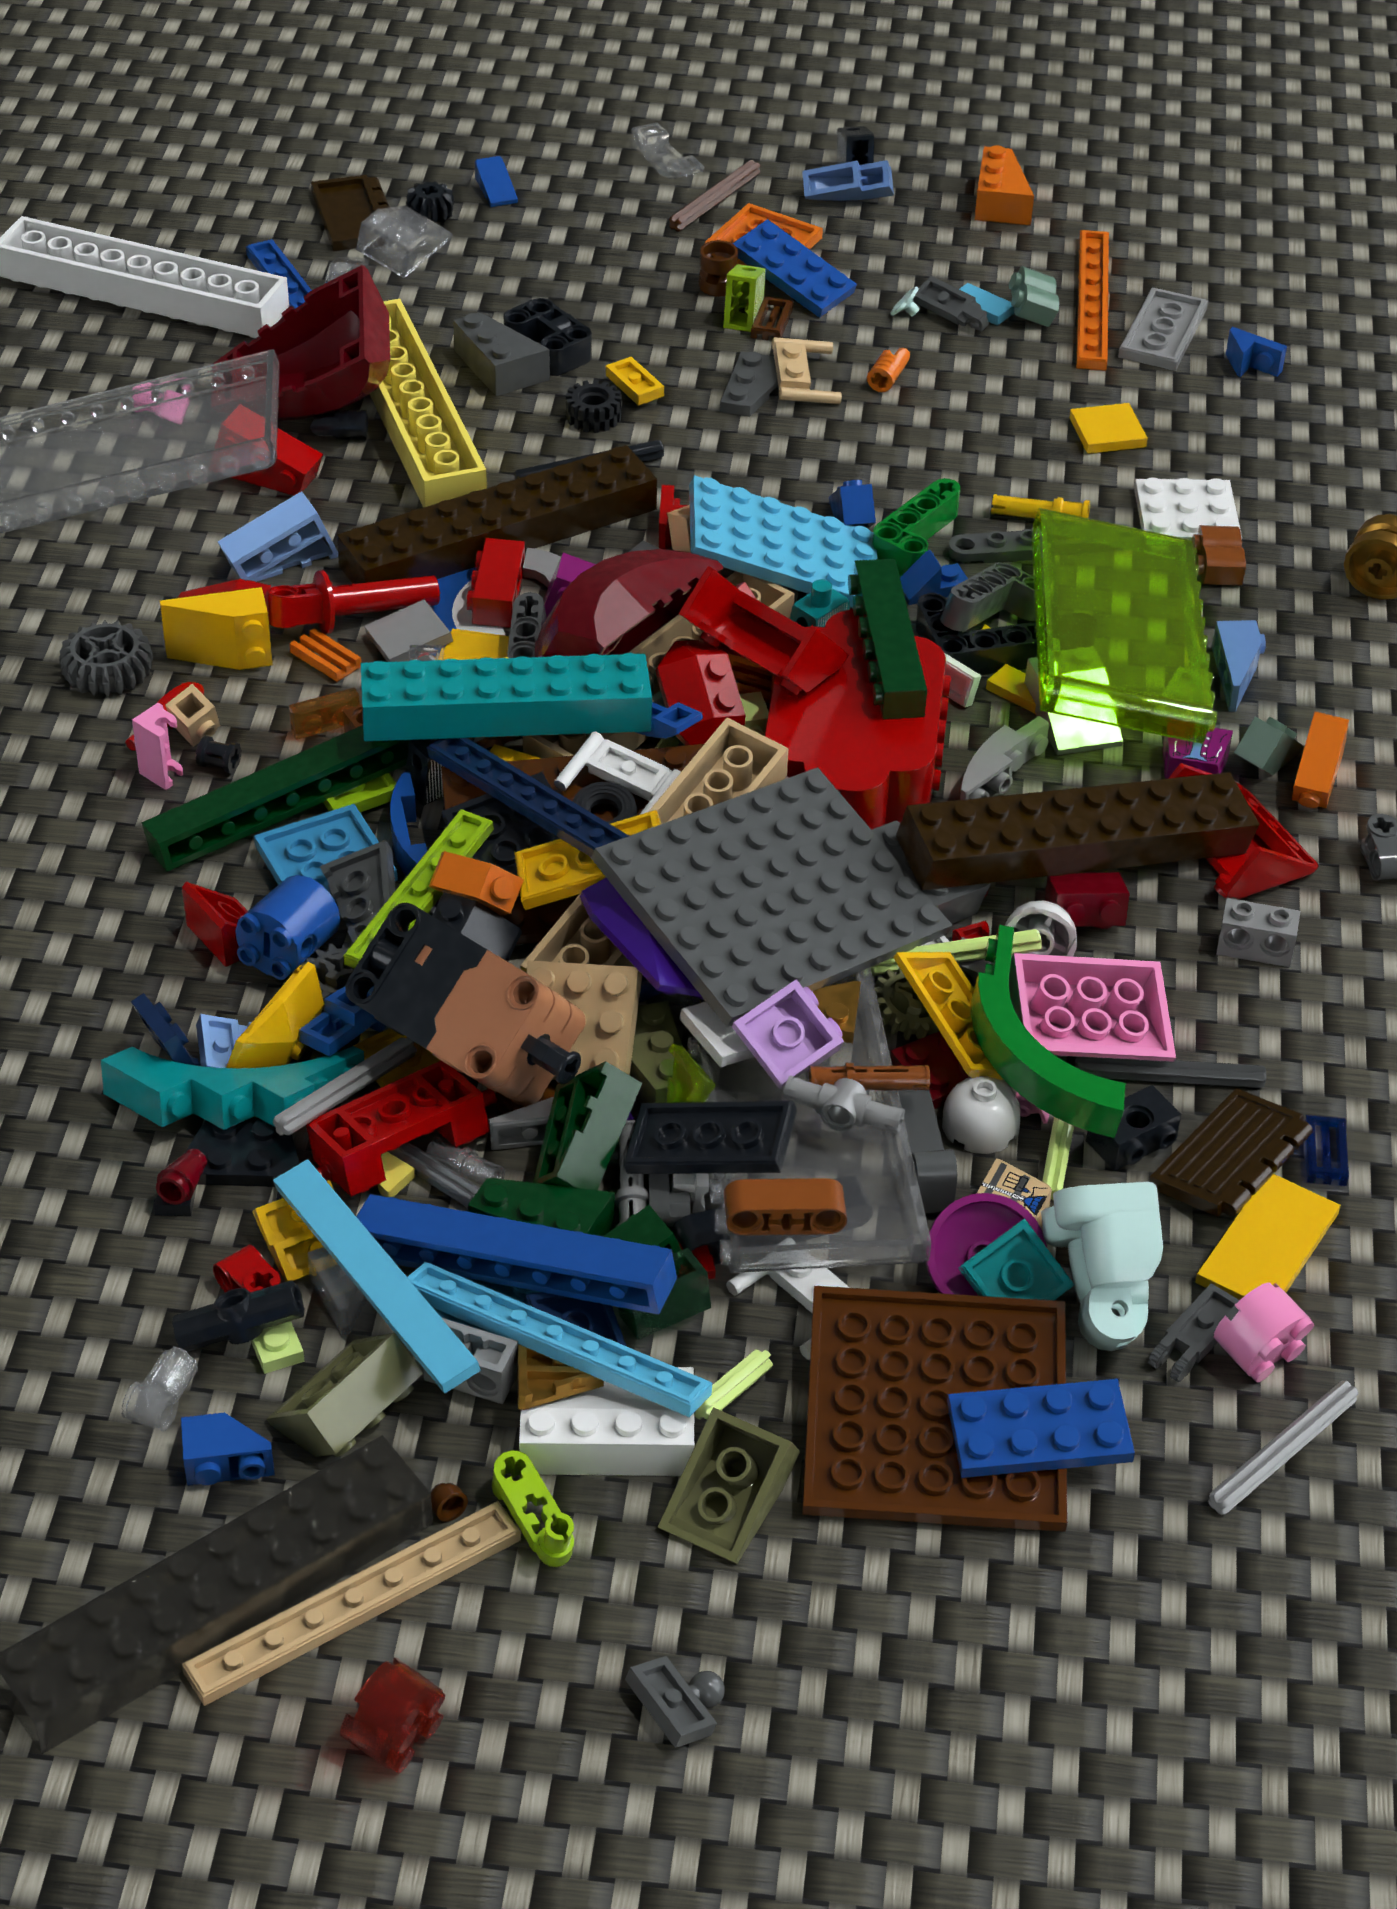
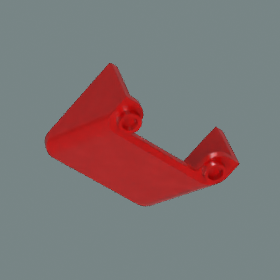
[1168,763,1319,899]

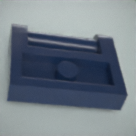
[131,993,201,1066]

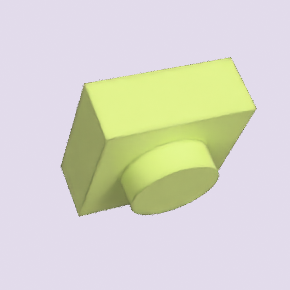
[251,1321,305,1374]

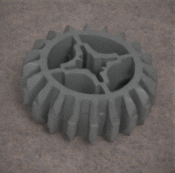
[59,620,153,697]

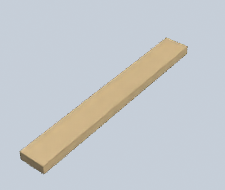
[182,1501,521,1706]

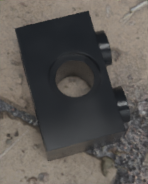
[1086,1085,1182,1171]

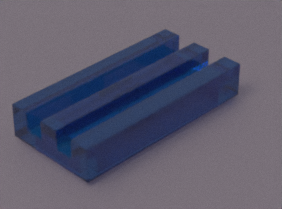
[1305,1115,1349,1186]

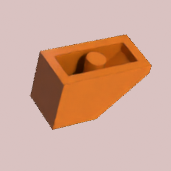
[429,851,524,916]

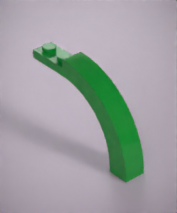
[971,925,1126,1138]

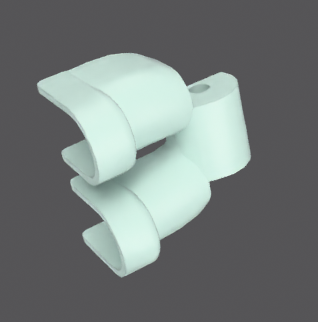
[1041,1182,1163,1351]

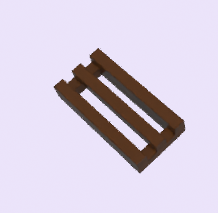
[751,297,793,340]

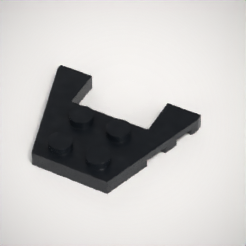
[153,1117,300,1216]

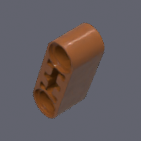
[724,1178,847,1236]

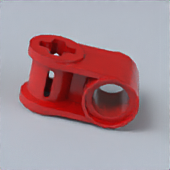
[213,1244,281,1293]

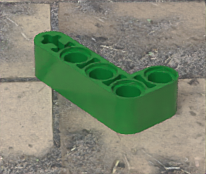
[872,478,961,576]

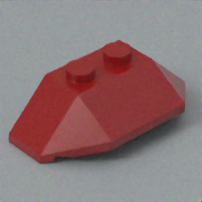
[655,640,746,746]

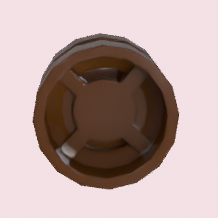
[699,240,738,297]

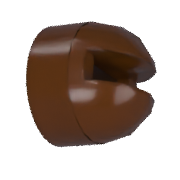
[429,1483,468,1522]

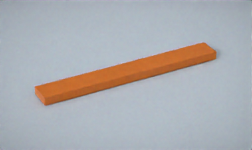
[1076,230,1109,371]

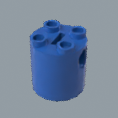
[235,875,341,980]

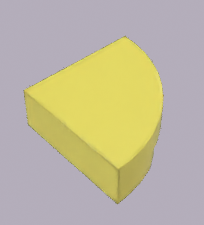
[377,1152,415,1197]

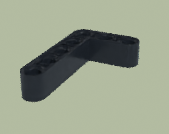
[916,593,1096,676]

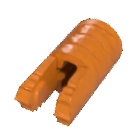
[867,348,910,392]

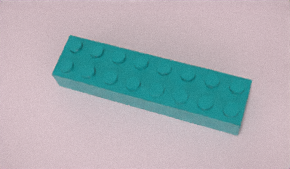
[360,653,652,741]

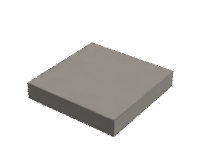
[364,599,453,662]

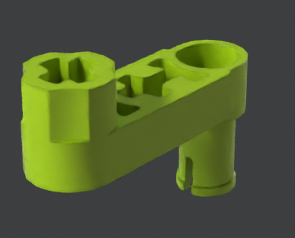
[491,1450,574,1567]

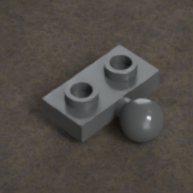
[625,1656,725,1748]

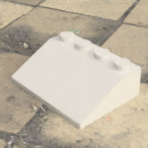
[519,1367,694,1476]

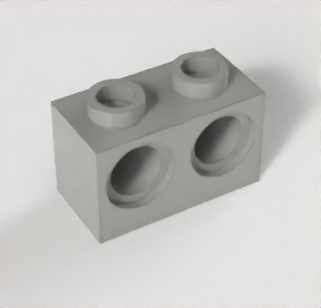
[1216,898,1301,968]
[423,1318,518,1404]

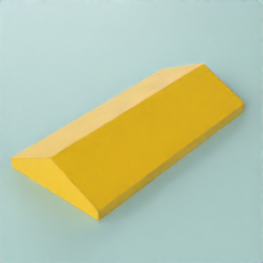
[893,952,1003,1080]

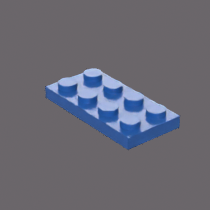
[732,219,857,318]
[947,1379,1135,1478]

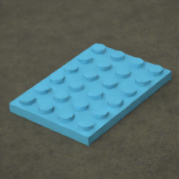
[689,475,878,607]

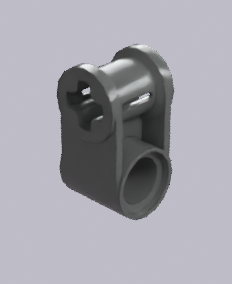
[1360,814,1397,881]

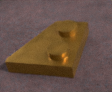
[517,1344,604,1410]

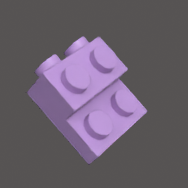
[732,979,844,1089]

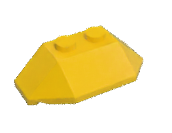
[226,962,324,1068]

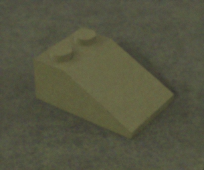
[658,1407,800,1564]

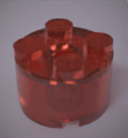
[340,1657,445,1774]

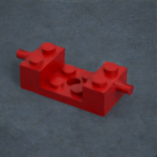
[306,1061,497,1197]

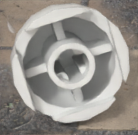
[1005,900,1077,958]
[942,1076,1020,1154]

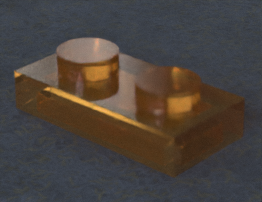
[289,687,360,740]

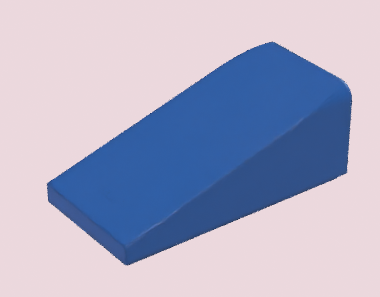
[475,156,518,207]

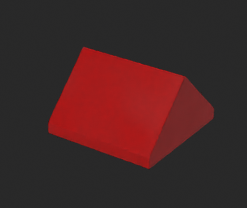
[182,882,248,967]

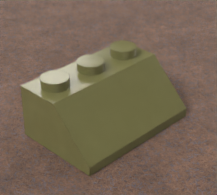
[266,1333,423,1457]

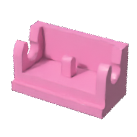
[132,703,183,790]

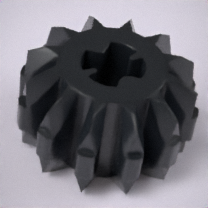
[406,181,454,225]

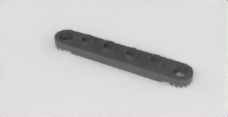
[948,524,1139,564]

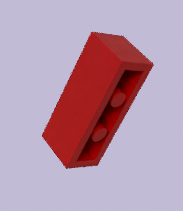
[467,538,525,628]

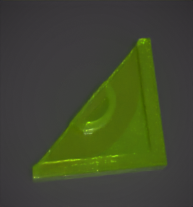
[667,1044,716,1103]

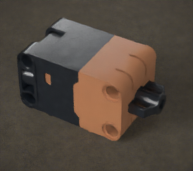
[345,902,586,1106]

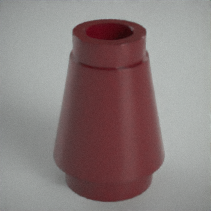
[156,1149,207,1205]

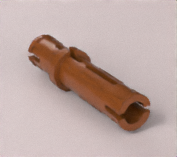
[808,1063,930,1091]

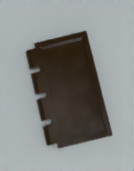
[311,175,400,252]
[1150,1088,1313,1217]

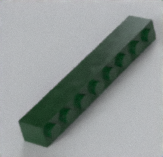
[141,725,411,872]

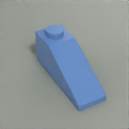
[1212,620,1266,712]

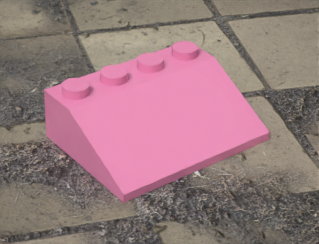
[1009,953,1176,1062]

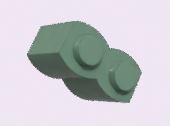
[1009,266,1059,327]

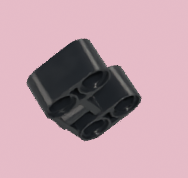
[503,298,592,376]

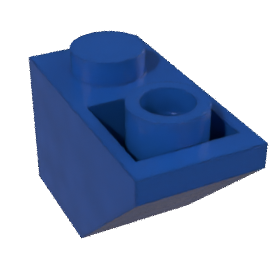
[829,480,876,527]
[181,1412,275,1486]

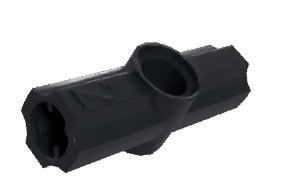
[172,1280,305,1352]

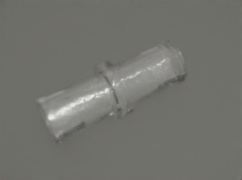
[426,1137,506,1184]

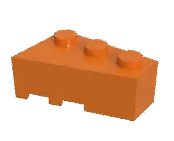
[974,145,1034,225]

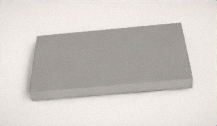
[1118,288,1208,371]

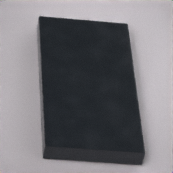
[623,1101,797,1174]

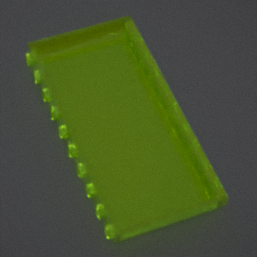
[1031,508,1217,744]

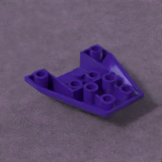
[580,878,704,1000]

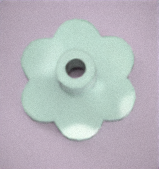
[890,286,920,317]

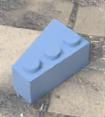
[217,491,338,582]

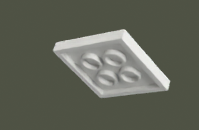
[1134,478,1242,547]

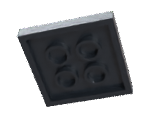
[442,772,560,876]

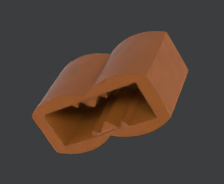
[1191,525,1246,585]

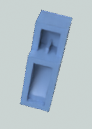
[802,160,894,201]

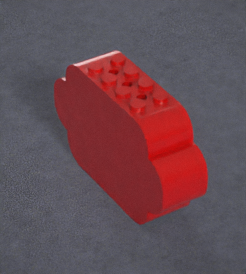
[765,609,951,830]

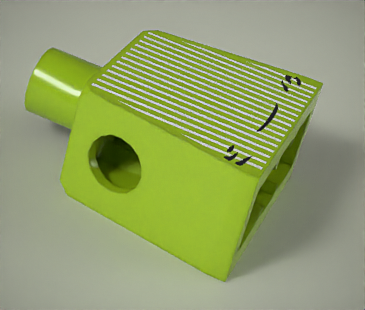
[723,264,766,332]

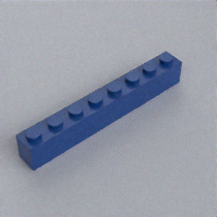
[356,1194,677,1315]

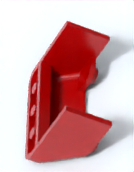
[679,566,849,696]

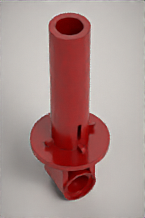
[268,570,440,634]

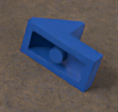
[1226,327,1287,377]
[900,550,968,605]

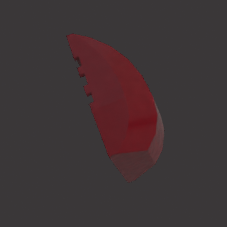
[212,265,390,421]
[535,549,724,657]

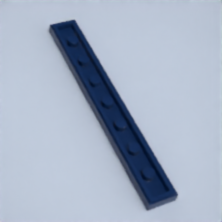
[427,738,629,857]

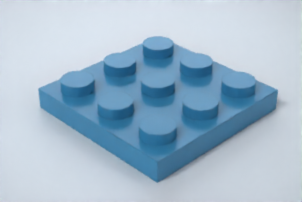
[254,804,398,901]

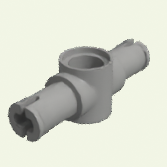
[783,1075,905,1134]

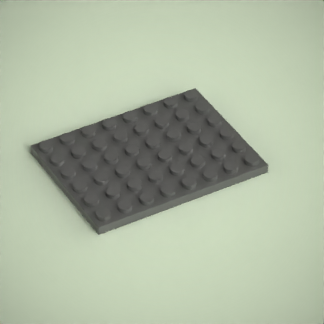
[591,767,953,1027]

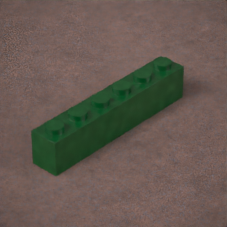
[848,559,927,719]

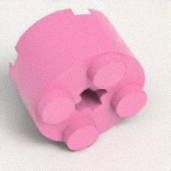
[1214,1282,1314,1383]

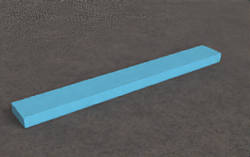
[273,1159,481,1394]
[407,1262,712,1417]

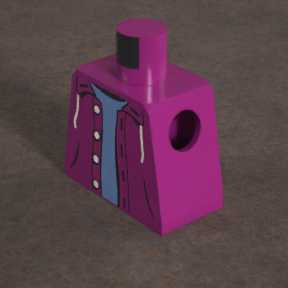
[1162,720,1233,779]

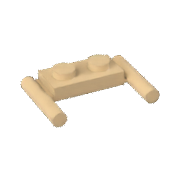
[772,337,842,404]

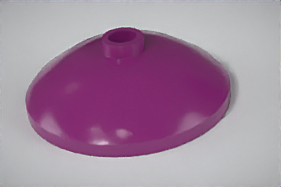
[925,1193,1047,1296]

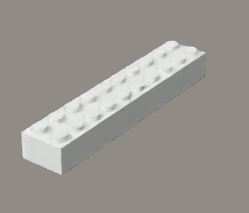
[0,216,289,338]

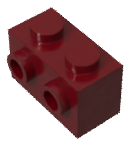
[1045,872,1130,929]

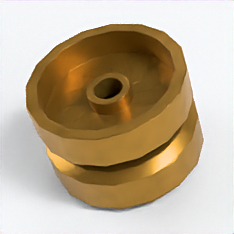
[1344,514,1397,600]

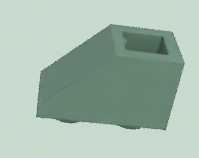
[1234,717,1304,775]

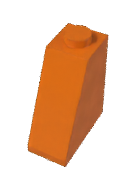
[1292,712,1349,808]

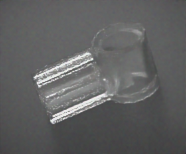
[122,1346,198,1432]

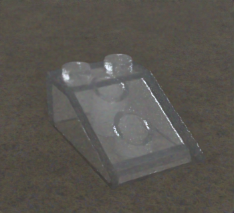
[356,205,453,278]

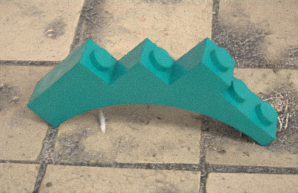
[101,1046,364,1130]

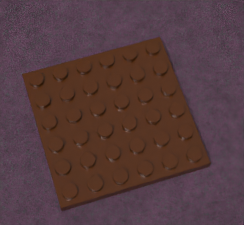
[802,1286,1068,1532]

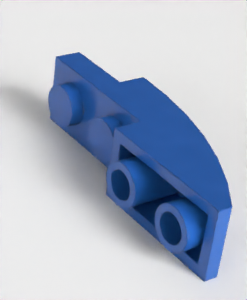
[299,986,387,1057]

